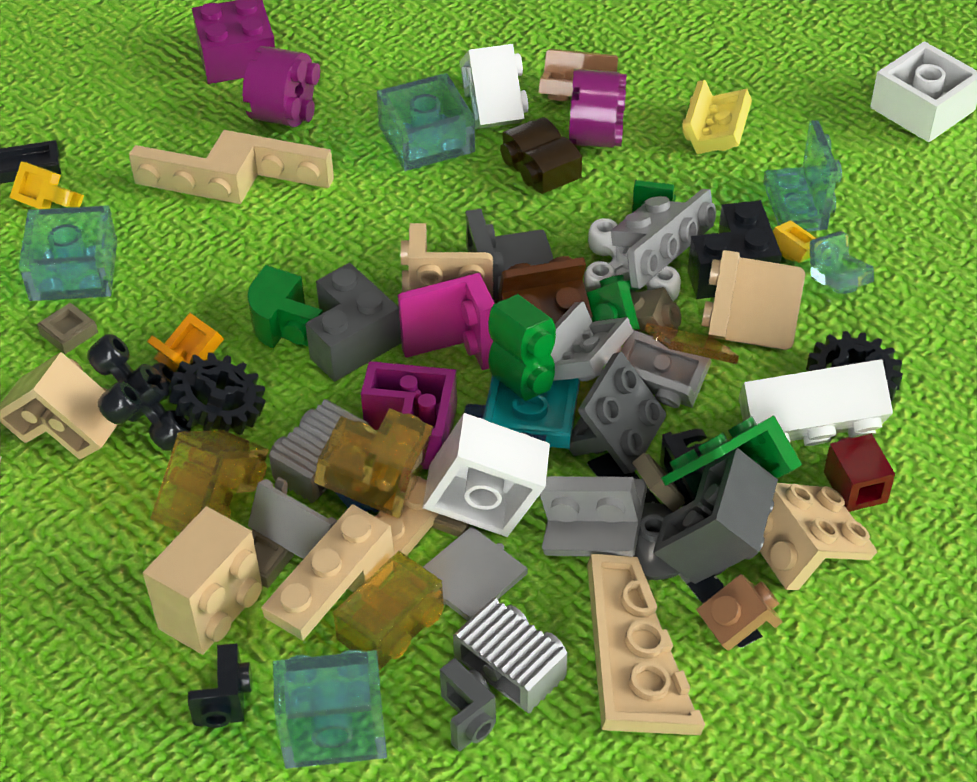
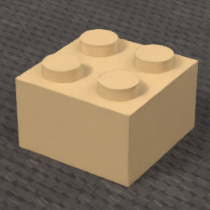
[143,506,263,655]

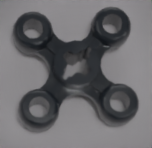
[87,334,191,451]

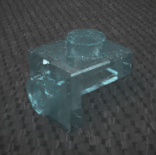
[810,231,874,294]

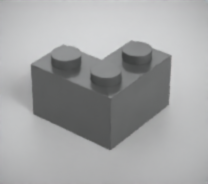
[305,262,402,382]
[653,448,778,584]

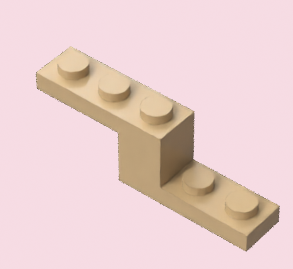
[129,130,334,204]
[261,473,441,641]

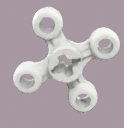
[584,218,681,301]

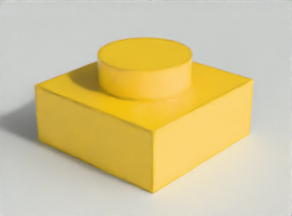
[773,220,823,263]

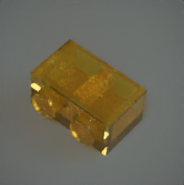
[333,551,444,671]

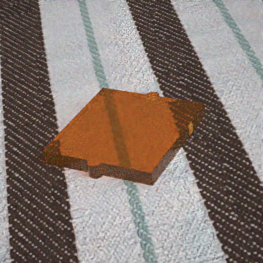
[645,323,739,364]

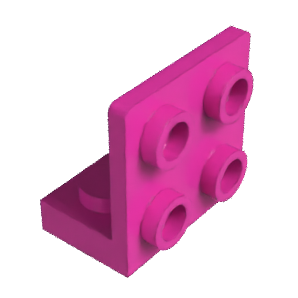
[398,273,495,370]

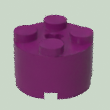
[242,46,321,127]
[569,69,627,148]

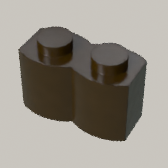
[500,117,582,194]

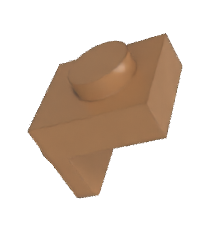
[696,574,783,651]

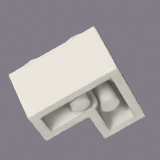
[460,44,528,129]

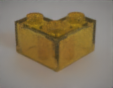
[314,408,433,518]
[150,430,269,533]

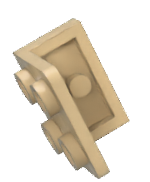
[401,223,493,299]
[701,250,805,350]
[760,483,877,590]

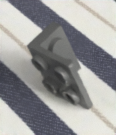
[465,209,554,300]

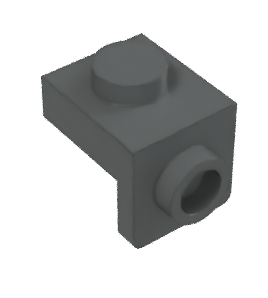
[440,658,496,751]

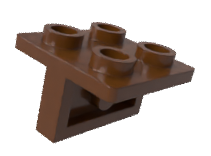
[496,256,593,324]

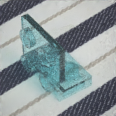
[763,120,842,231]

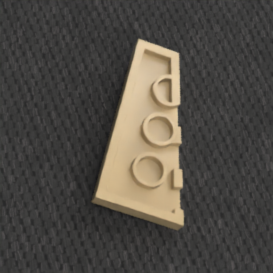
[587,554,705,736]

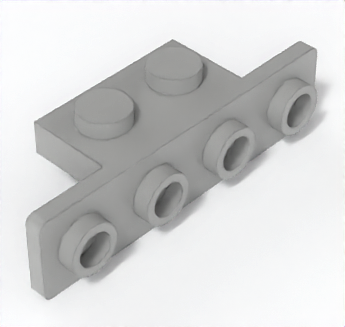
[611,189,716,289]

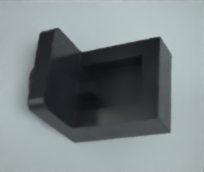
[188,643,252,728]

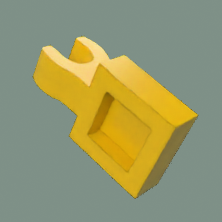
[9,161,84,211]

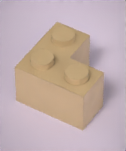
[0,352,118,460]

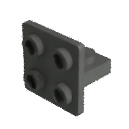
[569,352,666,474]

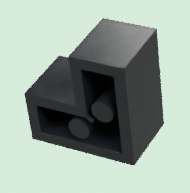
[688,200,782,299]

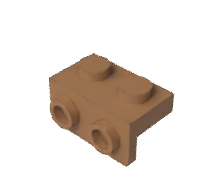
[539,49,618,101]

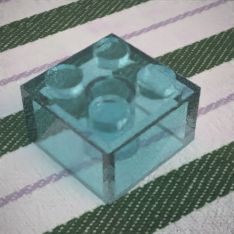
[377,73,475,171]
[19,206,117,301]
[273,650,387,769]

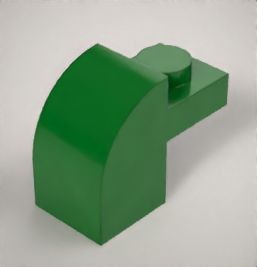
[248,265,323,349]

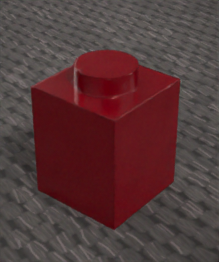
[824,433,895,512]

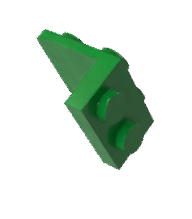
[661,415,802,486]

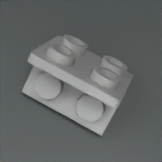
[540,476,647,557]

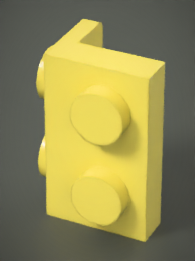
[682,80,752,154]

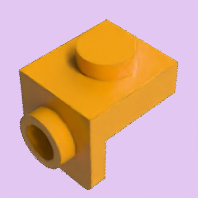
[147,313,224,372]

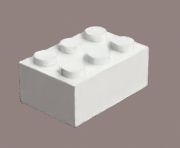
[739,359,893,446]

